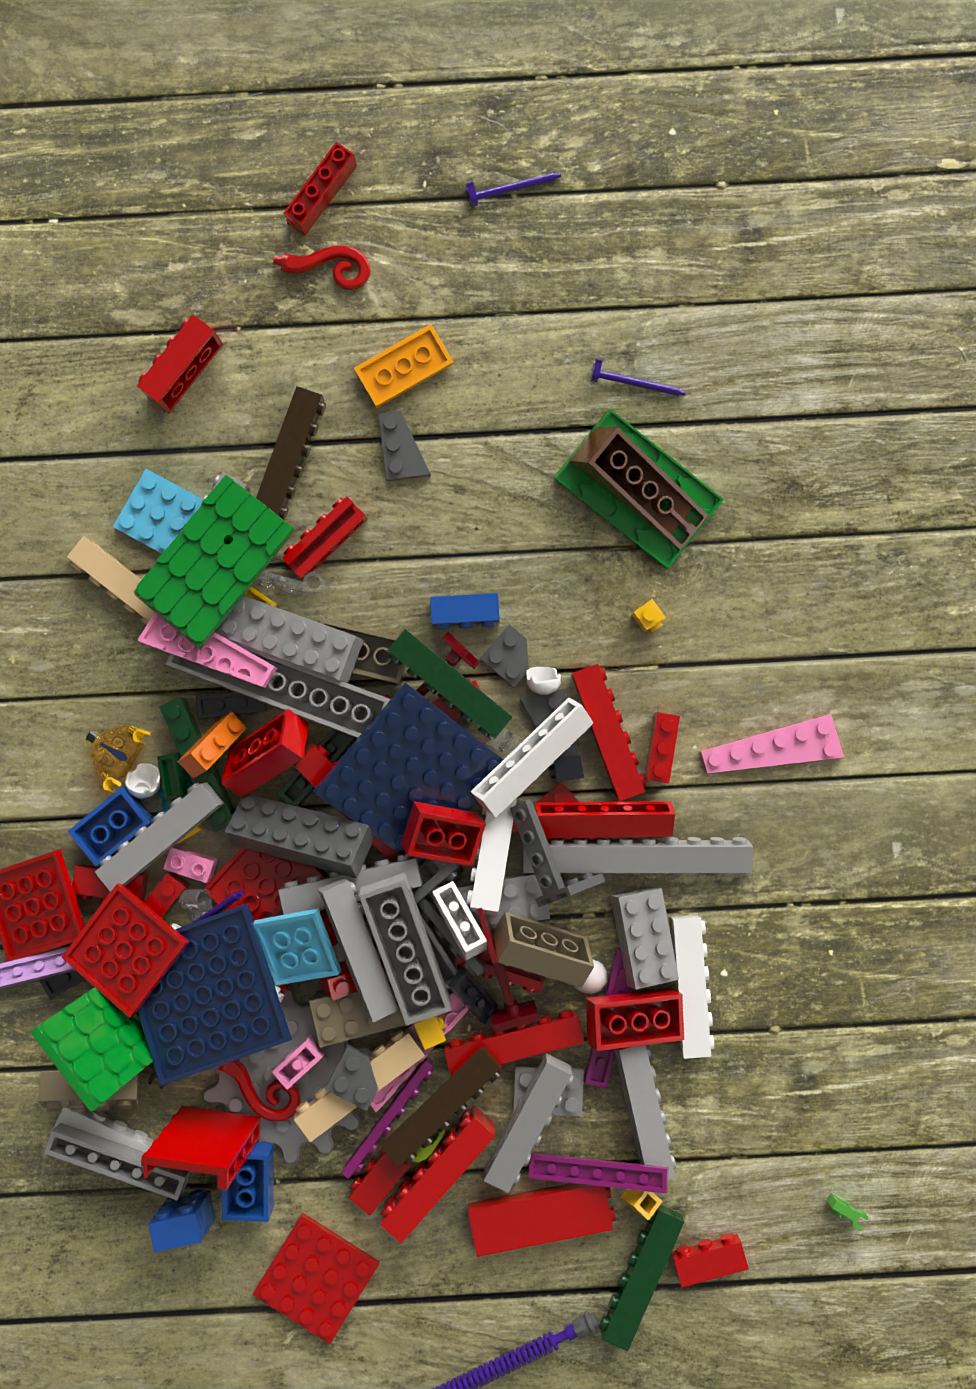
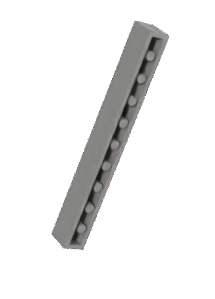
[522,837,753,873]

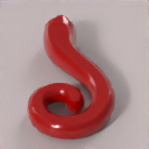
[273,245,371,290]
[218,1059,301,1122]

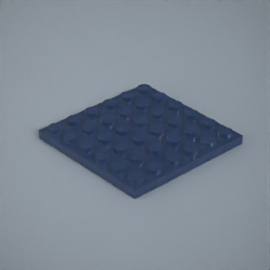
[314,682,504,868]
[138,903,292,1086]

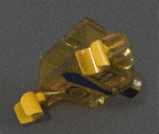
[85,725,150,794]

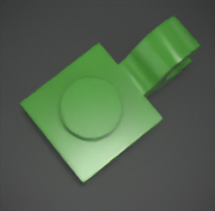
[826,1193,869,1231]

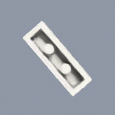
[432,881,487,960]

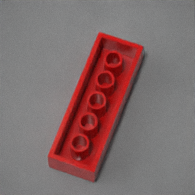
[380,1106,495,1243]

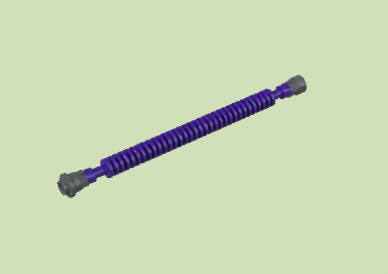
[432,1310,599,1389]

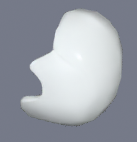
[526,667,561,695]
[125,763,161,799]
[573,959,607,994]

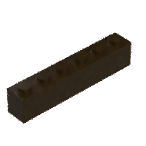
[256,386,326,520]
[380,1045,503,1167]

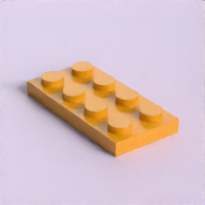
[354,324,454,408]

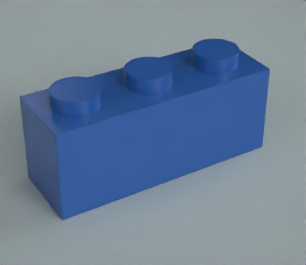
[430,593,500,630]

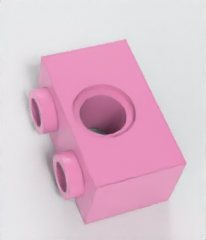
[163,845,219,883]
[272,1035,325,1089]

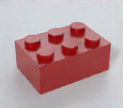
[401,801,486,866]

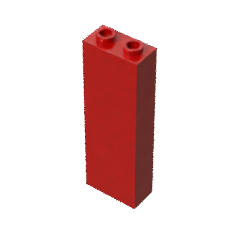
[468,1183,616,1257]

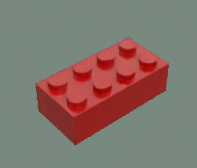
[137,314,224,414]
[221,709,309,797]
[586,988,684,1051]

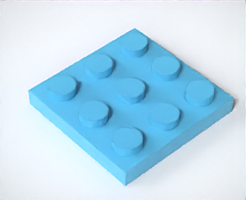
[113,468,203,554]
[253,908,341,985]

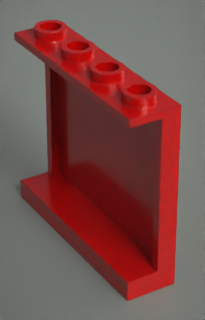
[141,1106,260,1190]

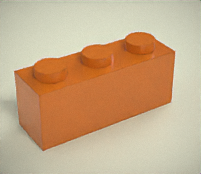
[177,711,247,778]

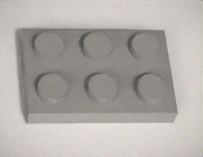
[513,1065,584,1116]

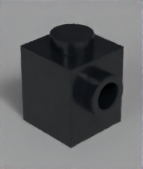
[549,755,584,783]

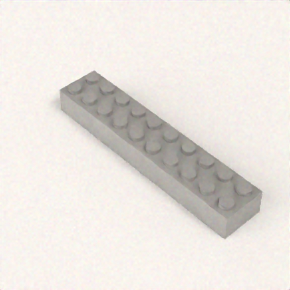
[166,638,391,739]

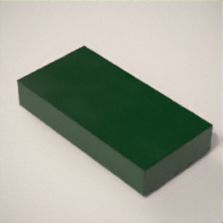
[157,753,187,801]

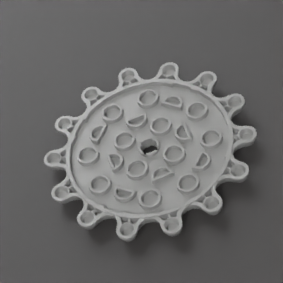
[203,985,374,1163]

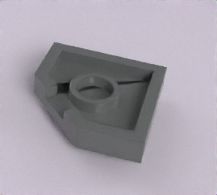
[480,624,529,688]
[325,1045,378,1111]

